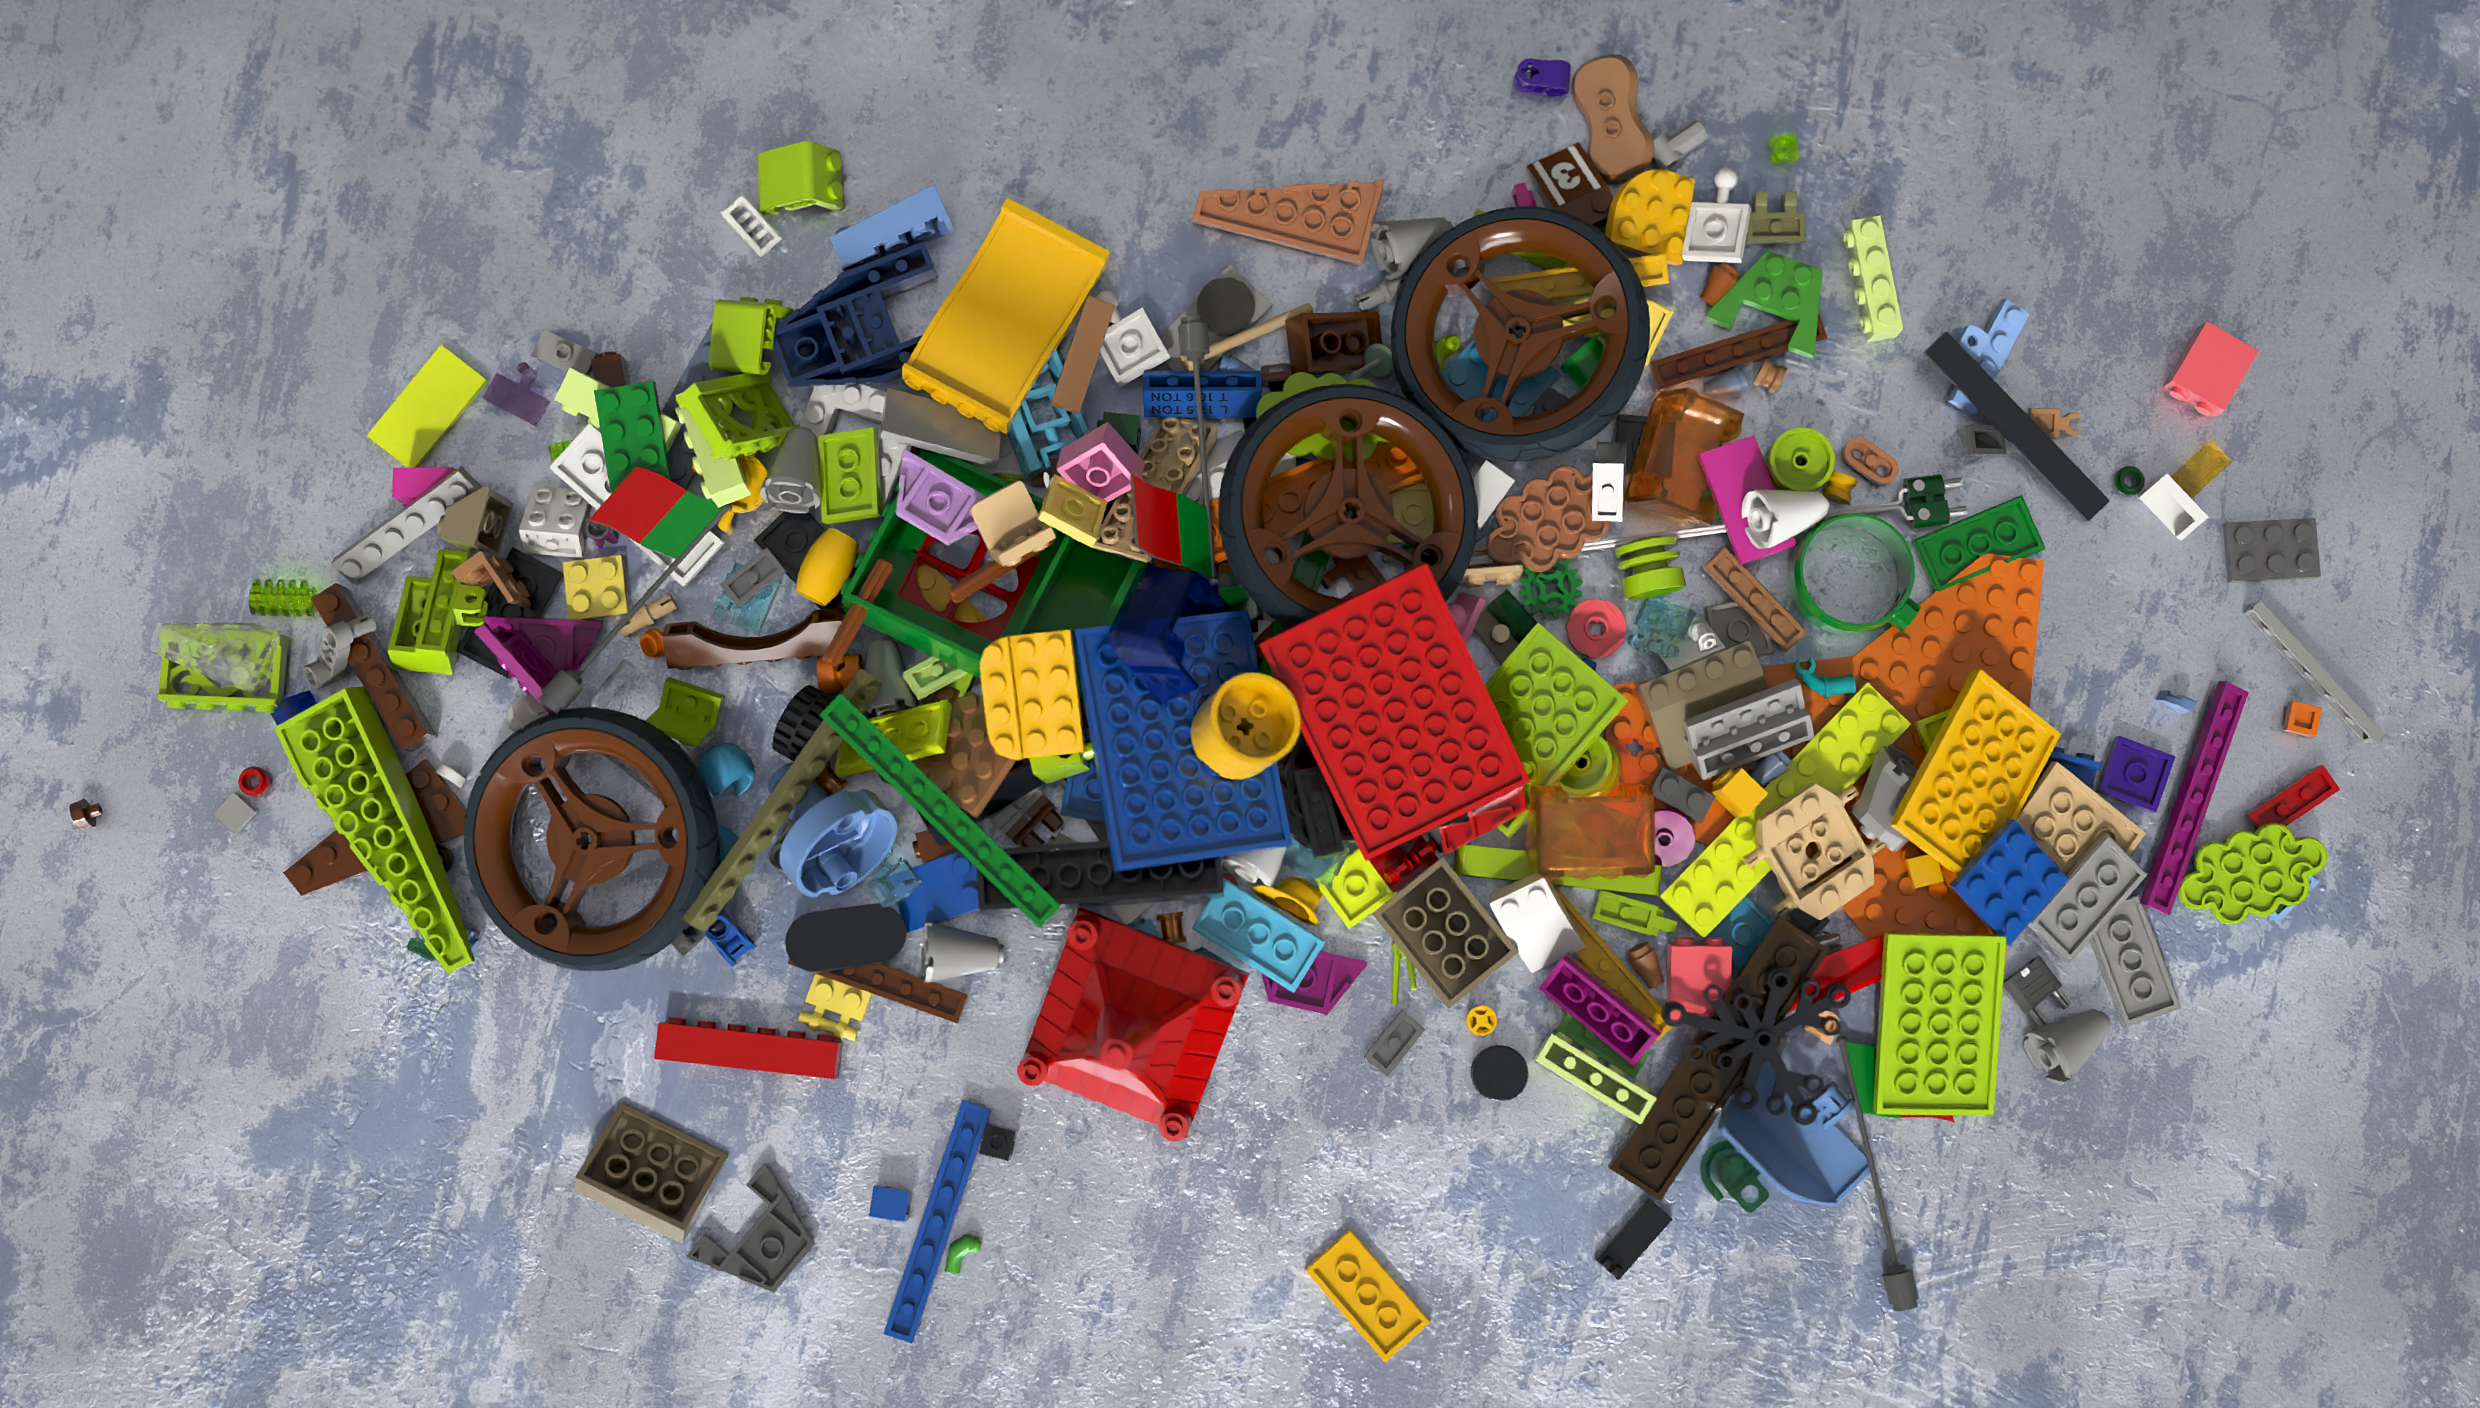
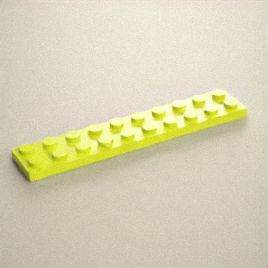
[1659,682,1911,939]

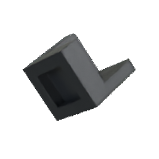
[1785,908,1830,938]

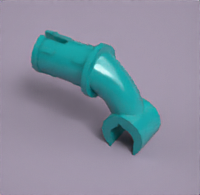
[1793,657,1856,699]

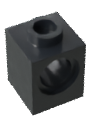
[979,1122,1019,1161]

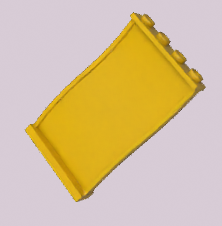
[902,198,1110,434]

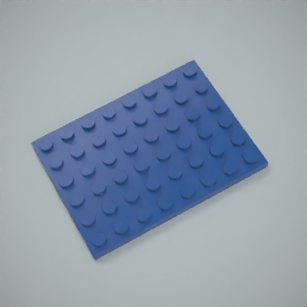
[1072,610,1292,872]

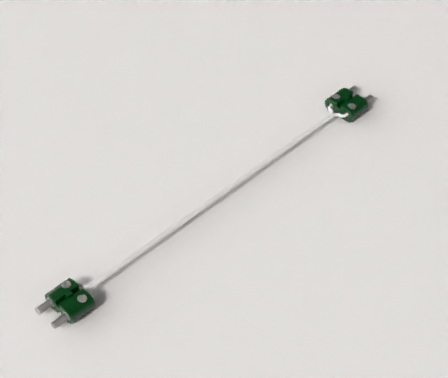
[1382,474,1968,571]

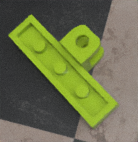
[414,549,488,658]

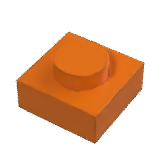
[2282,701,2322,738]

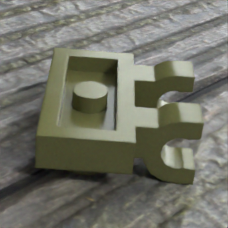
[1745,191,1806,244]

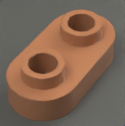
[1842,437,1899,486]

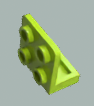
[645,677,725,746]

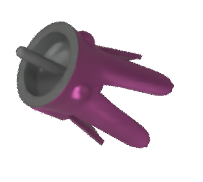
[585,521,618,548]

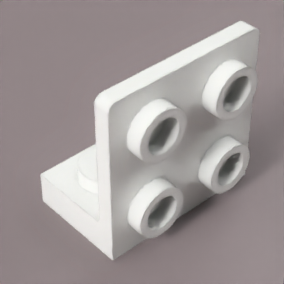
[519,486,589,558]

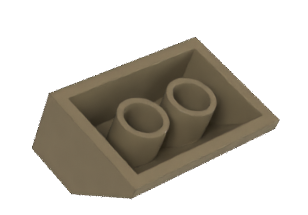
[438,486,514,557]

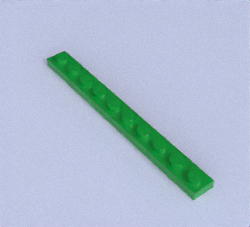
[819,693,1061,928]

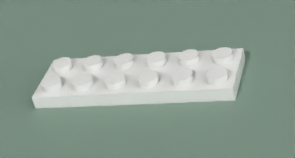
[549,423,724,587]

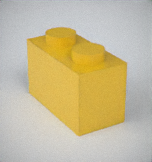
[1709,768,1768,818]

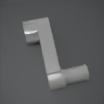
[303,613,376,690]

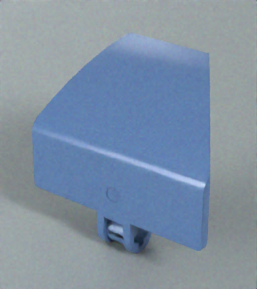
[1718,1059,1870,1207]

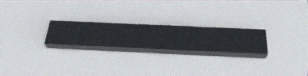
[1923,331,2110,522]

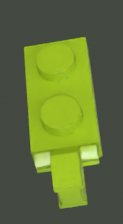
[1591,890,1678,937]

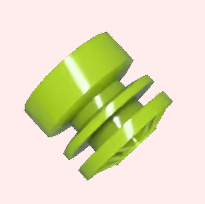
[1614,536,1687,600]

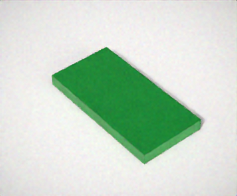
[1911,495,2046,592]

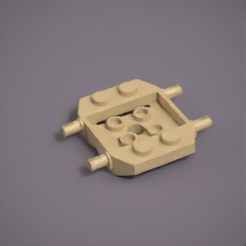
[1743,782,1885,921]

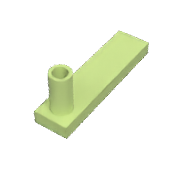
[903,656,968,706]

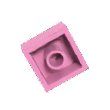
[1056,422,1145,503]

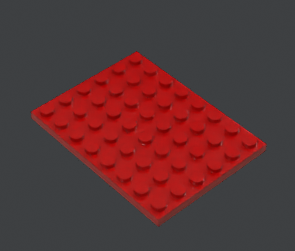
[1259,562,1531,861]

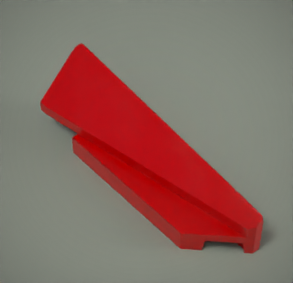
[1787,931,1895,1014]

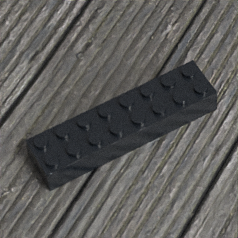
[976,841,1224,915]

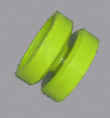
[1764,427,1835,492]
[1557,735,1622,800]

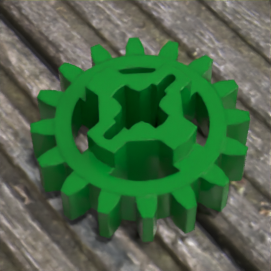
[1518,558,1583,620]

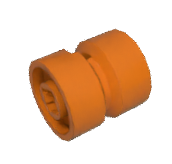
[817,654,864,695]

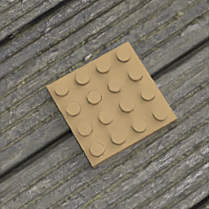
[2016,761,2146,875]

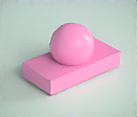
[1446,592,1486,645]

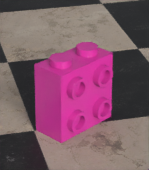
[392,467,456,506]

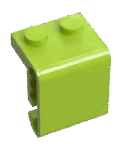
[757,141,843,214]
[709,297,794,375]

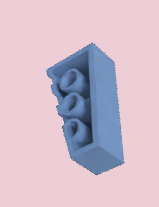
[829,184,954,272]

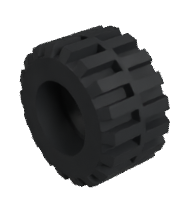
[772,685,835,761]

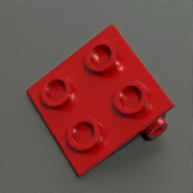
[1357,835,1439,893]

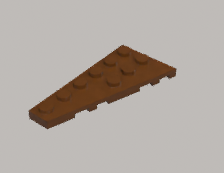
[283,759,467,896]

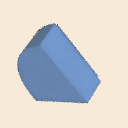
[2156,690,2196,715]

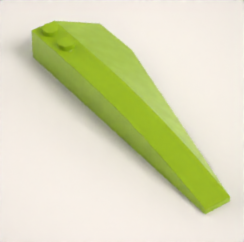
[274,686,475,974]

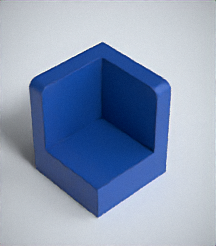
[869,1184,910,1222]

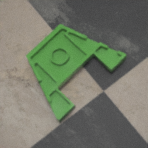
[1706,251,1823,359]

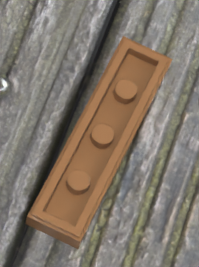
[1050,295,1115,414]
[1702,546,1808,653]

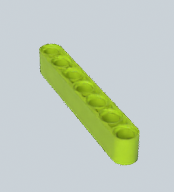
[1454,845,1662,896]

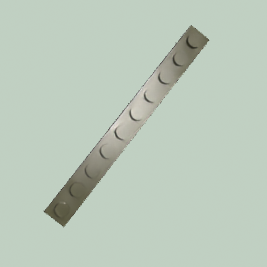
[682,668,882,933]

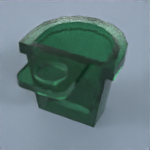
[1700,1140,1769,1213]

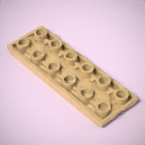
[1092,417,1218,562]

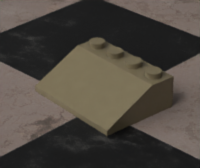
[1634,640,1768,771]
[1372,857,1519,1009]
[575,1102,728,1244]

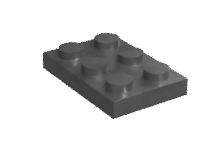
[2223,518,2321,583]

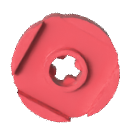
[1565,599,1626,659]

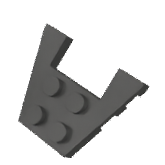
[686,1163,815,1293]

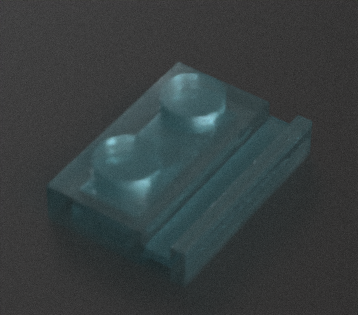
[1282,837,1351,888]

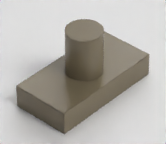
[1474,604,1521,665]

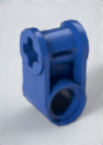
[704,910,757,967]

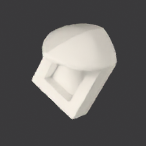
[507,693,549,732]

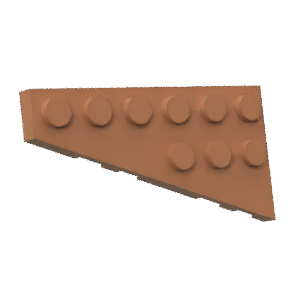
[1193,179,1385,265]

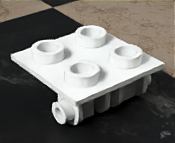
[1648,608,1726,672]

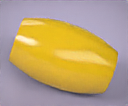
[795,528,858,606]

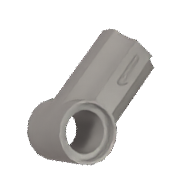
[1652,118,1708,170]

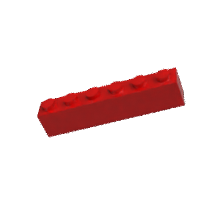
[654,1017,843,1079]

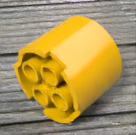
[1191,673,1300,779]

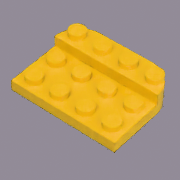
[980,629,1085,760]

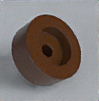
[69,799,103,831]

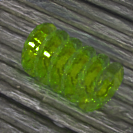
[249,578,317,617]

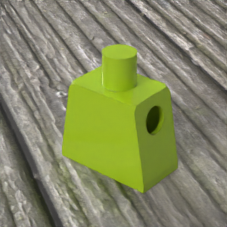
[1029,740,1094,784]

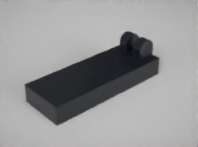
[1595,1198,1673,1281]

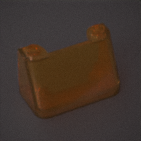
[1625,388,1744,526]

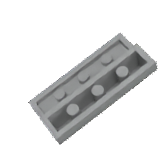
[1684,678,1815,780]

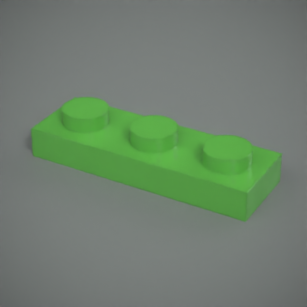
[1556,1012,1650,1079]

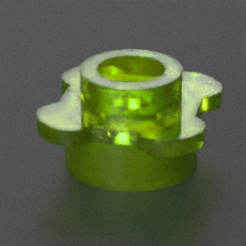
[1768,134,1800,164]

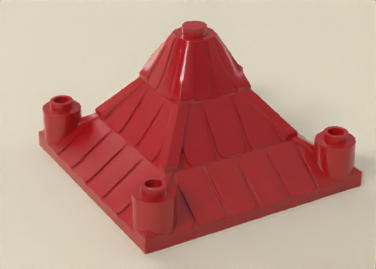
[1017,906,1250,1142]

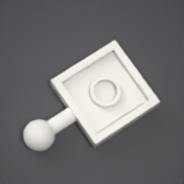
[1682,167,1751,263]
[1096,291,1171,387]

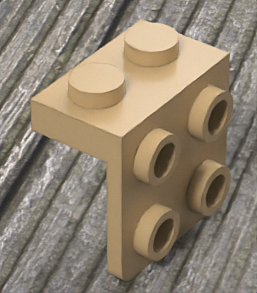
[969,481,1056,566]
[1459,545,1523,588]

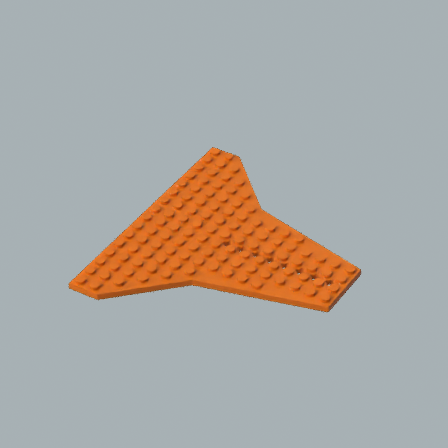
[1597,553,2044,970]

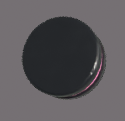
[1471,1045,1528,1102]

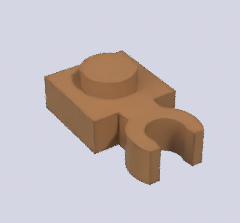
[2028,408,2082,438]

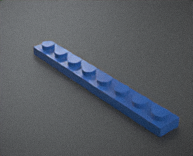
[883,1100,992,1344]

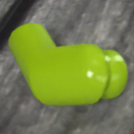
[1434,335,1461,372]

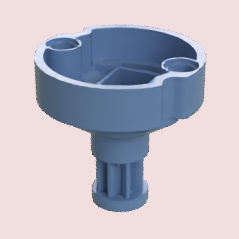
[767,762,897,898]

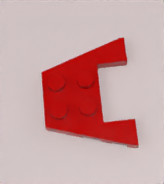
[1439,749,1529,853]

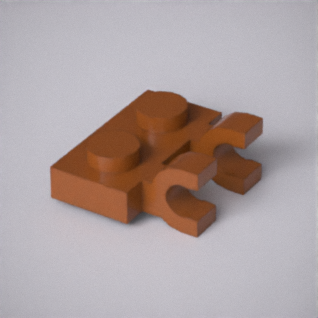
[1321,556,1386,599]

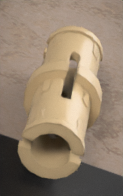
[616,593,678,637]

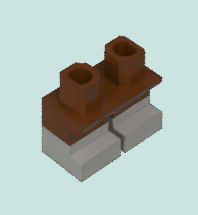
[991,788,1065,847]

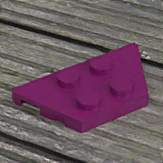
[484,616,603,677]
[474,623,557,714]
[1261,951,1367,1015]

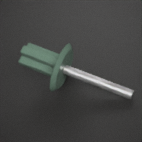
[1351,343,1395,379]

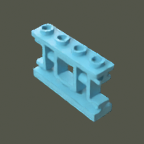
[1007,350,1089,480]

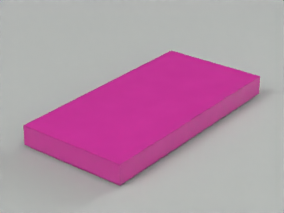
[1698,435,1797,566]

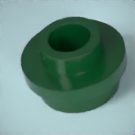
[2114,466,2145,496]

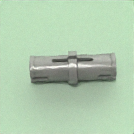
[1354,272,1409,312]

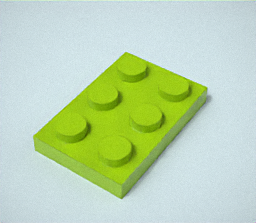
[818,427,882,525]

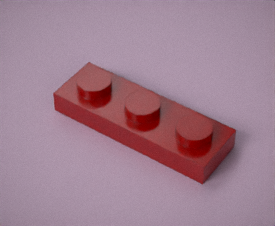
[2246,765,2340,830]

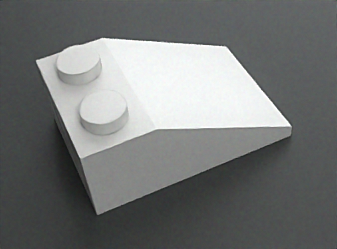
[1489,868,1585,973]

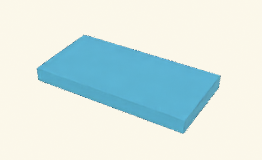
[1192,878,1326,993]

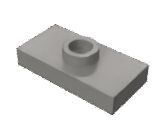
[531,329,599,375]

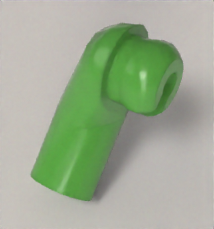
[944,1234,981,1274]

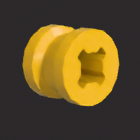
[1822,471,1858,505]
[1465,1005,1497,1036]

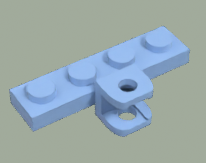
[1947,299,2029,416]

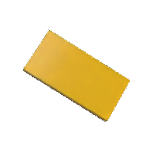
[1304,1228,1431,1363]

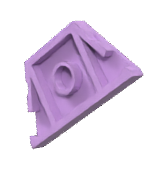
[896,449,986,545]

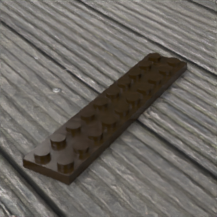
[1608,915,1830,1201]

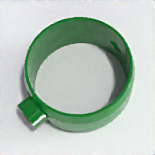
[1789,513,1921,636]

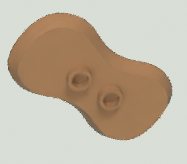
[1571,54,1654,182]

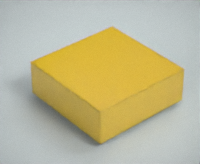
[1905,854,1944,889]

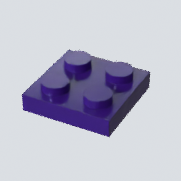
[2096,736,2176,813]

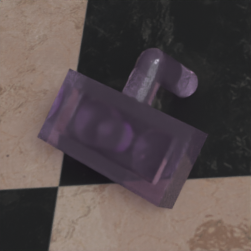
[483,362,550,427]

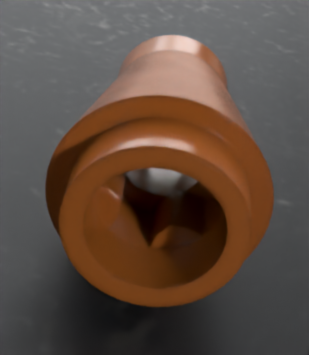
[1699,262,1739,307]

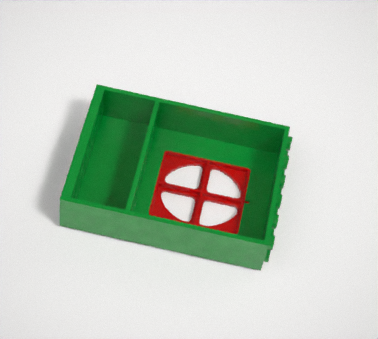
[840,449,1150,705]

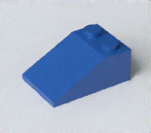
[889,852,979,933]

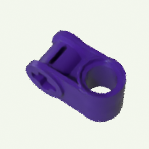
[1513,58,1571,97]

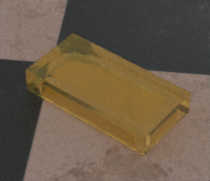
[2171,440,2232,499]

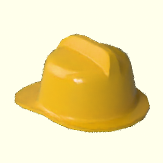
[1254,877,1323,925]

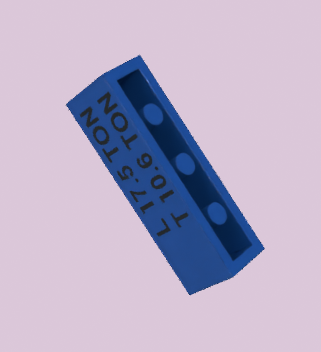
[1143,371,1262,418]

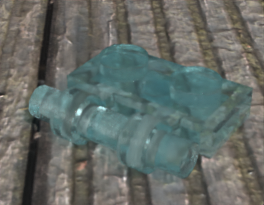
[712,562,782,636]
[1627,598,1696,658]

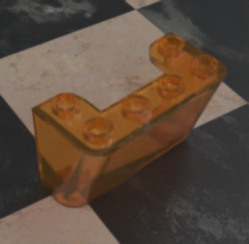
[1526,783,1655,880]

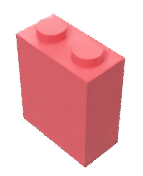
[2163,321,2259,417]
[1666,937,1732,1019]

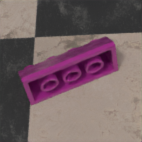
[1539,952,1663,1066]

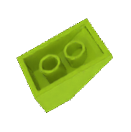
[388,576,467,675]

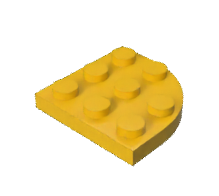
[1605,169,1695,266]

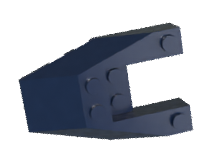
[773,242,938,387]

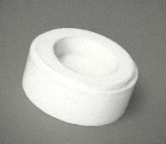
[435,763,467,788]

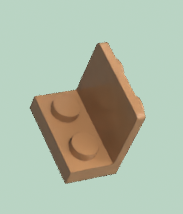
[451,551,531,608]

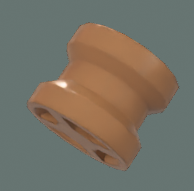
[1753,357,1788,394]

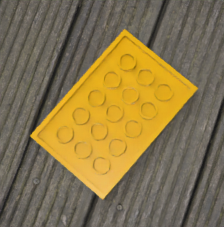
[1889,669,2061,876]

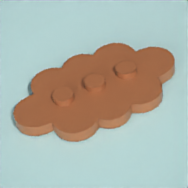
[1486,465,1610,573]

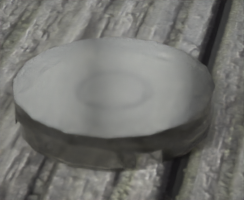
[1197,277,1255,337]

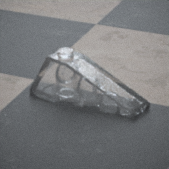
[149,622,281,693]

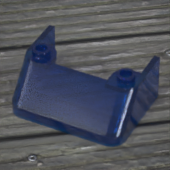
[1108,564,1232,704]

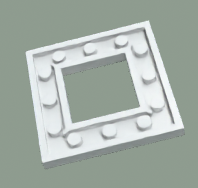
[800,384,912,513]

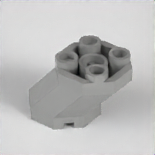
[1852,744,1917,852]

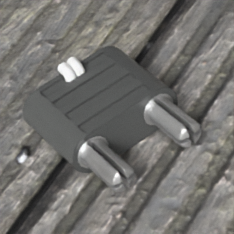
[2003,956,2071,1027]

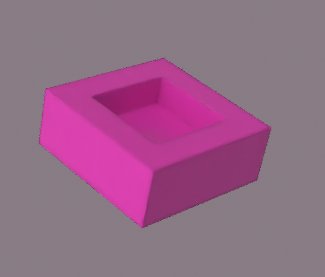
[1511,182,1536,207]

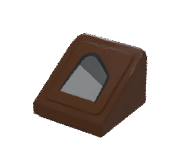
[1261,363,1292,388]

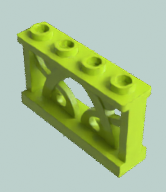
[676,372,800,460]
[157,629,291,713]

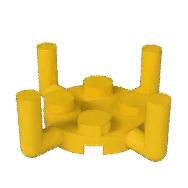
[692,450,768,535]

